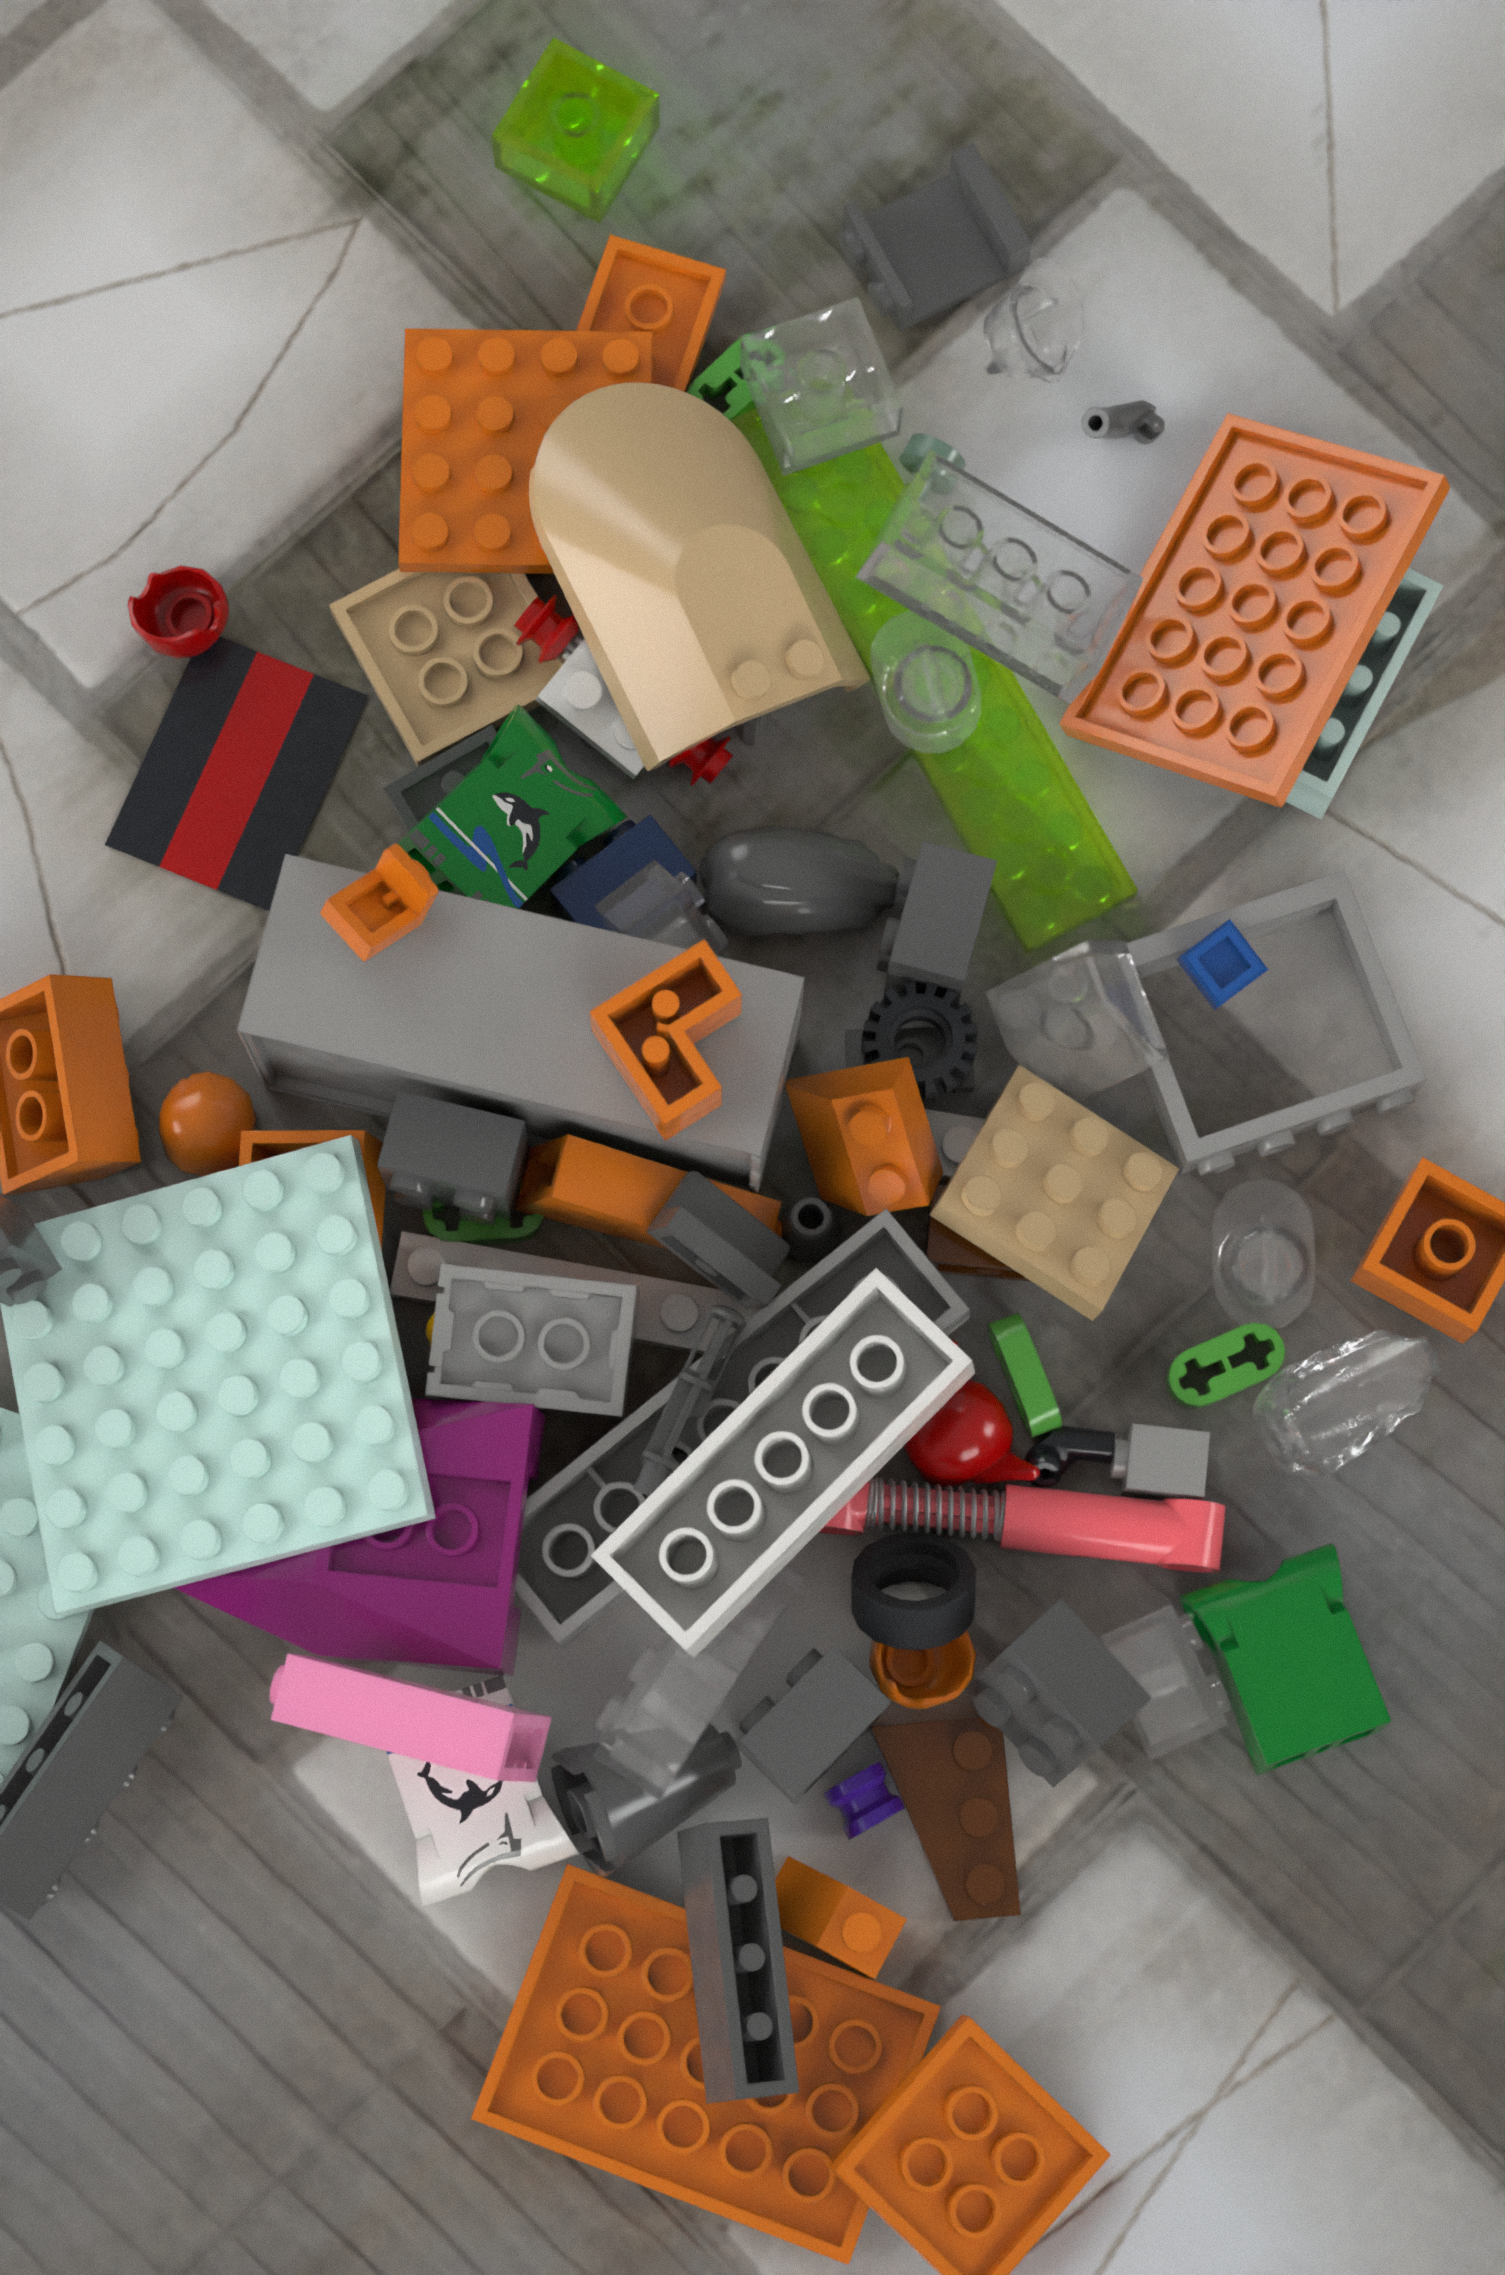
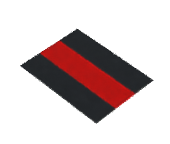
[105,636,368,912]

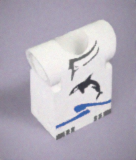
[387,1675,580,1909]

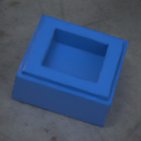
[1176,919,1269,1010]

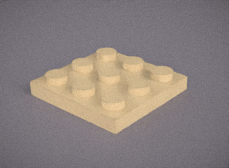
[329,569,566,767]
[930,1065,1179,1321]

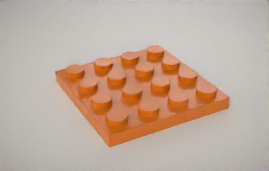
[398,328,652,574]

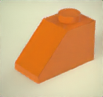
[775,1856,907,1980]

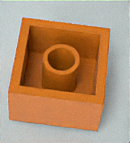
[1350,1157,1505,1344]

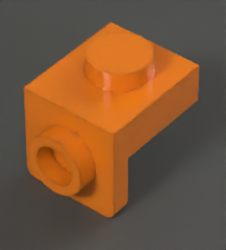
[320,843,438,962]

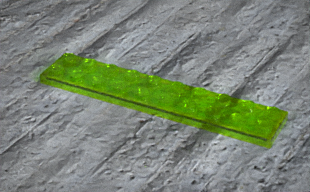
[730,367,1138,954]

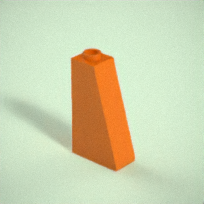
[514,1134,783,1250]

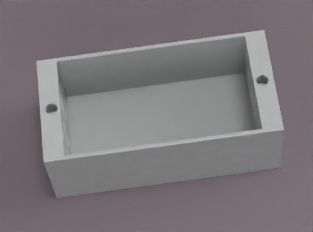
[237,854,805,1195]

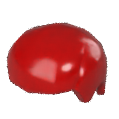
[127,565,230,659]

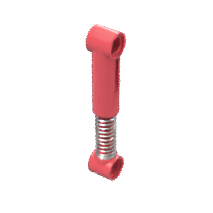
[818,1477,1226,1573]

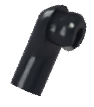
[1024,1425,1115,1488]

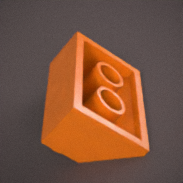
[0,974,141,1195]

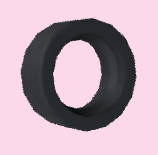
[851,1532,976,1650]

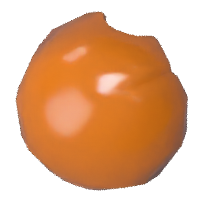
[159,1071,257,1176]
[869,1630,977,1710]

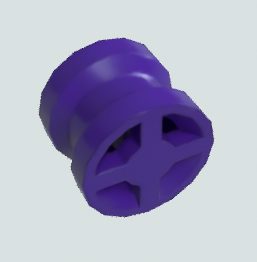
[823,1761,905,1840]

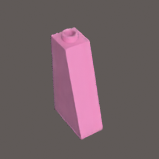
[270,1653,552,1782]

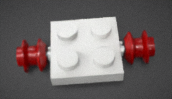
[514,595,733,786]

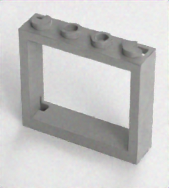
[1101,869,1427,1176]

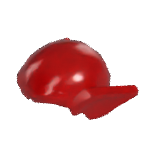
[903,1339,1040,1487]

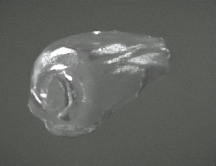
[1252,1329,1442,1478]

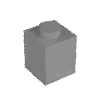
[1111,1423,1210,1500]

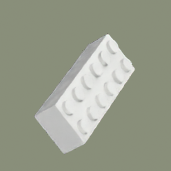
[591,1268,975,1658]

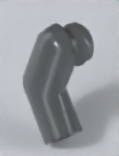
[1081,400,1165,445]

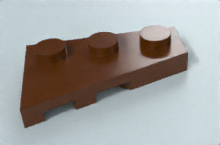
[870,1717,1021,1921]

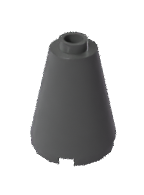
[551,1724,742,1877]

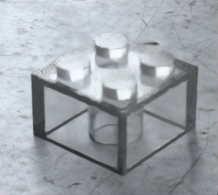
[740,297,903,476]

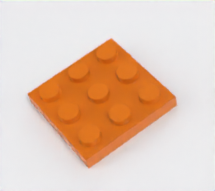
[829,2014,1111,2275]

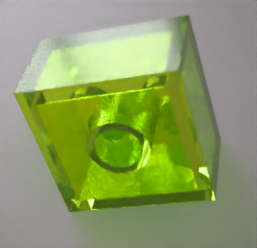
[491,37,660,224]

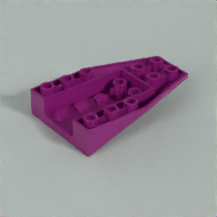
[174,1398,546,1677]

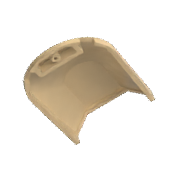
[529,383,871,771]

